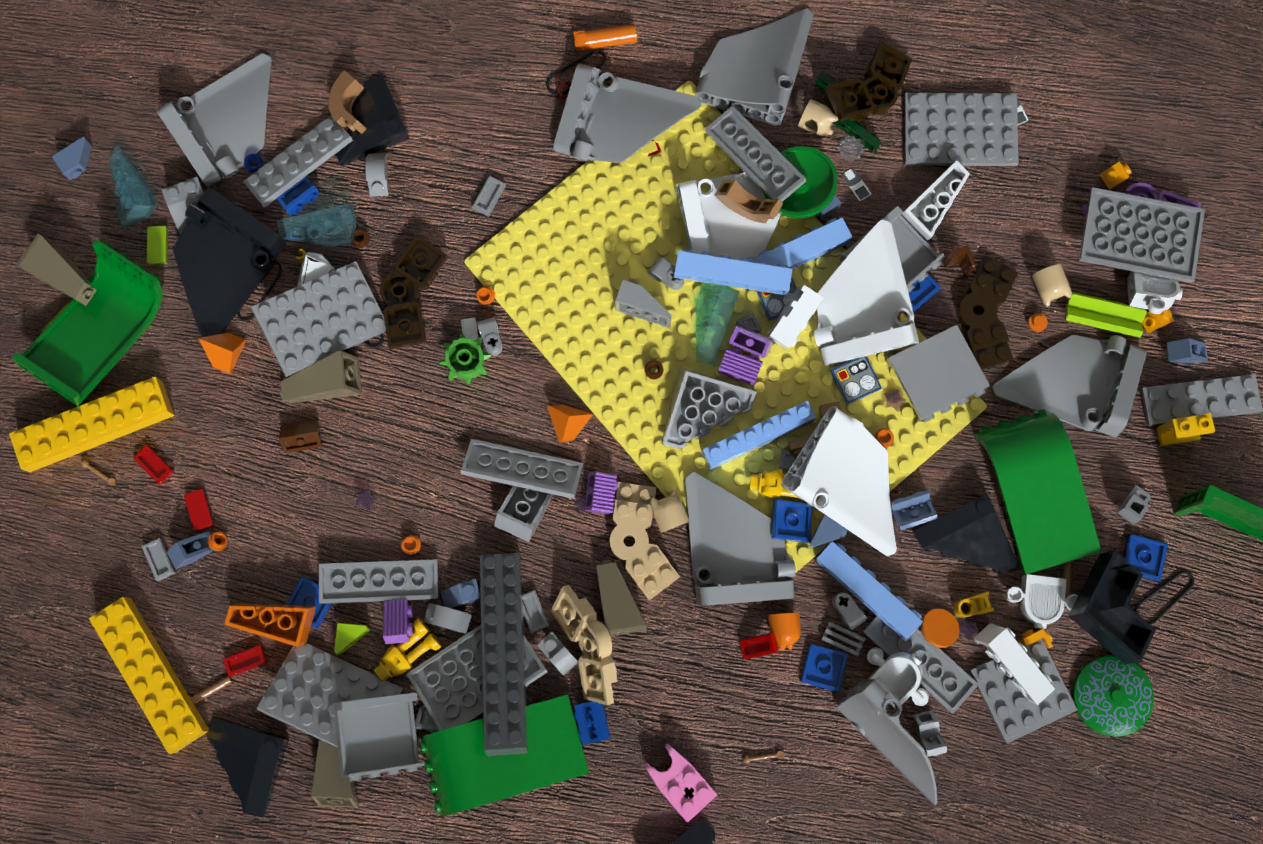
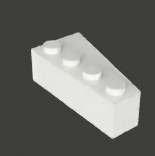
[901,161,970,242]
[973,623,1055,705]

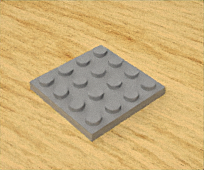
[969,639,1077,744]

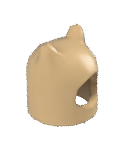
[798,99,838,135]
[1032,264,1072,307]
[651,490,690,533]

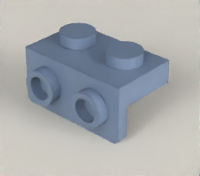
[892,490,937,531]

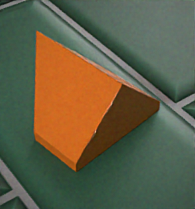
[198,332,247,374]
[547,405,593,443]

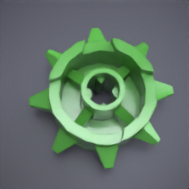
[439,334,491,384]

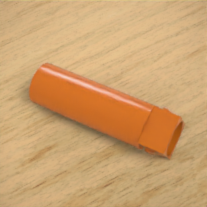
[573,24,637,51]

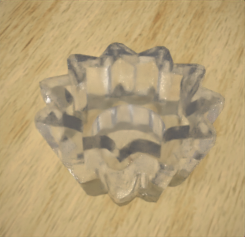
[838,136,864,162]

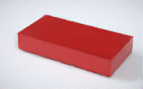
[133,444,175,485]
[184,489,215,532]
[739,633,779,660]
[223,644,268,677]

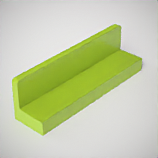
[1065,292,1147,338]

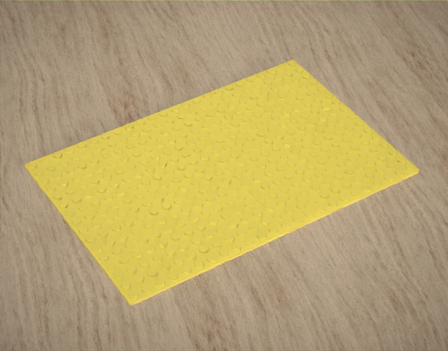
[465,81,987,604]

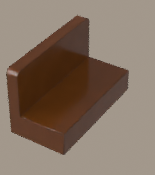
[943,245,976,278]
[279,419,322,454]

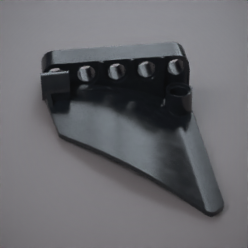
[173,187,287,337]

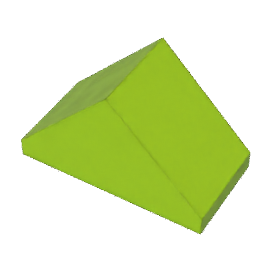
[334,623,371,655]

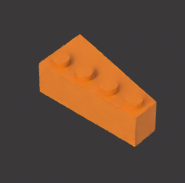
[224,603,316,647]

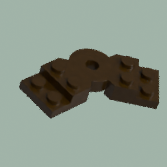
[825,42,912,122]
[380,235,448,349]
[957,255,1019,370]

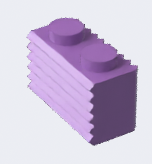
[729,325,774,358]
[718,348,763,386]
[585,471,618,514]
[383,599,413,644]

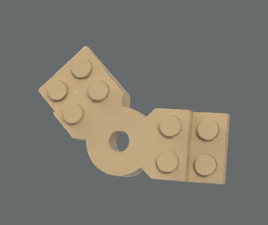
[610,482,680,600]
[551,585,617,705]

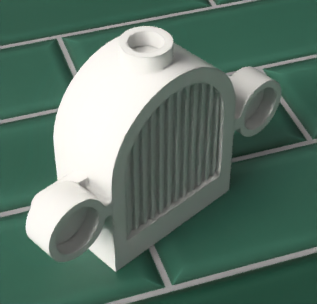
[1127,271,1183,314]
[1006,574,1078,629]
[867,647,929,708]

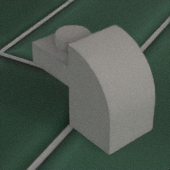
[365,153,389,197]
[1116,485,1152,525]
[423,603,471,634]
[537,632,578,675]
[913,710,947,757]

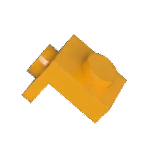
[1100,162,1132,190]
[1142,309,1175,333]
[1018,628,1053,648]

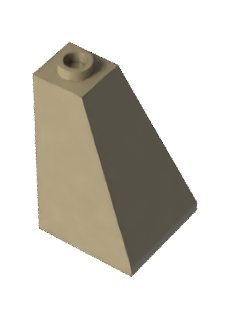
[17,234,96,306]
[280,351,362,403]
[596,560,646,636]
[311,739,359,808]

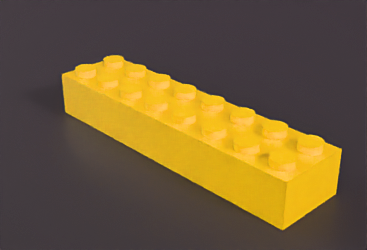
[9,376,175,472]
[89,597,209,754]

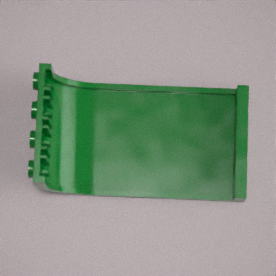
[12,240,163,406]
[974,409,1102,574]
[1174,485,1263,541]
[419,695,589,816]

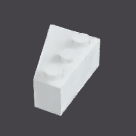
[766,285,824,349]

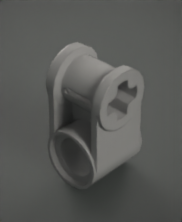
[648,257,684,290]
[477,317,503,356]
[832,593,867,631]

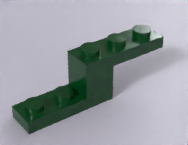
[815,72,882,155]

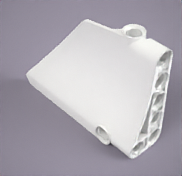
[814,220,919,366]

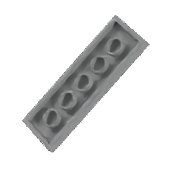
[704,106,806,202]
[243,115,353,207]
[1140,374,1263,426]
[461,439,583,499]
[319,559,439,604]
[862,616,979,714]

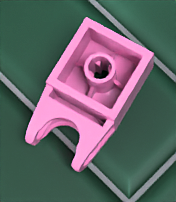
[644,743,717,823]

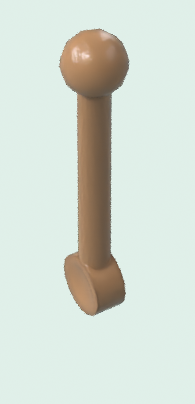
[81,460,116,486]
[743,751,784,764]

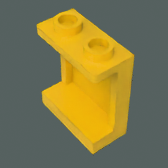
[1156,413,1215,446]

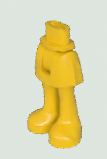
[750,469,811,506]
[374,618,442,682]

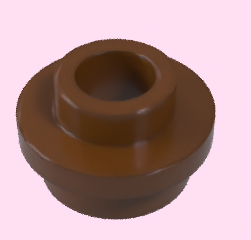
[350,229,369,248]
[644,360,664,380]

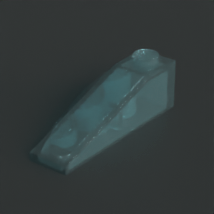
[109,146,157,228]
[277,205,357,246]
[696,284,739,367]

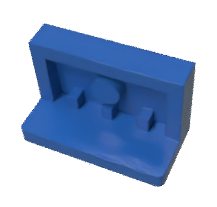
[276,176,320,216]
[574,702,610,745]

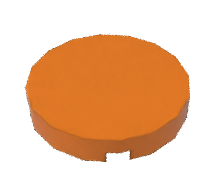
[920,609,960,648]

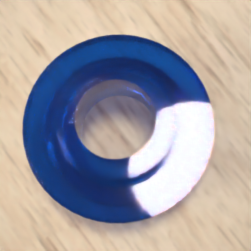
[244,154,263,172]

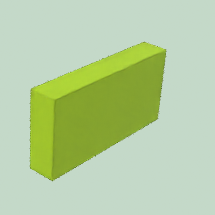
[147,226,168,264]

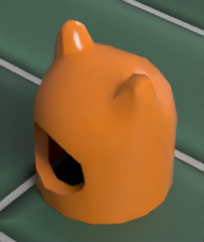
[767,613,801,650]

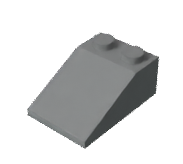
[162,177,206,235]
[615,279,672,328]
[494,486,553,542]

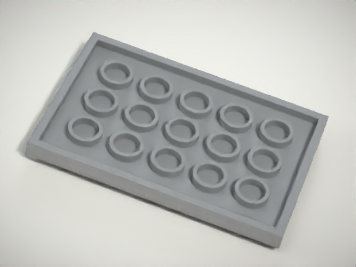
[905,93,1019,166]
[1079,187,1205,283]
[251,261,386,377]
[407,625,548,731]
[257,643,403,748]

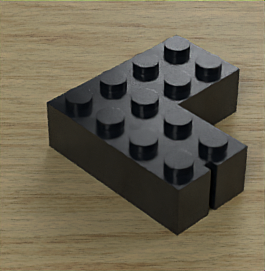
[1068,550,1156,664]

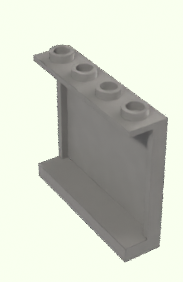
[840,206,944,292]
[886,325,990,422]
[334,692,425,781]

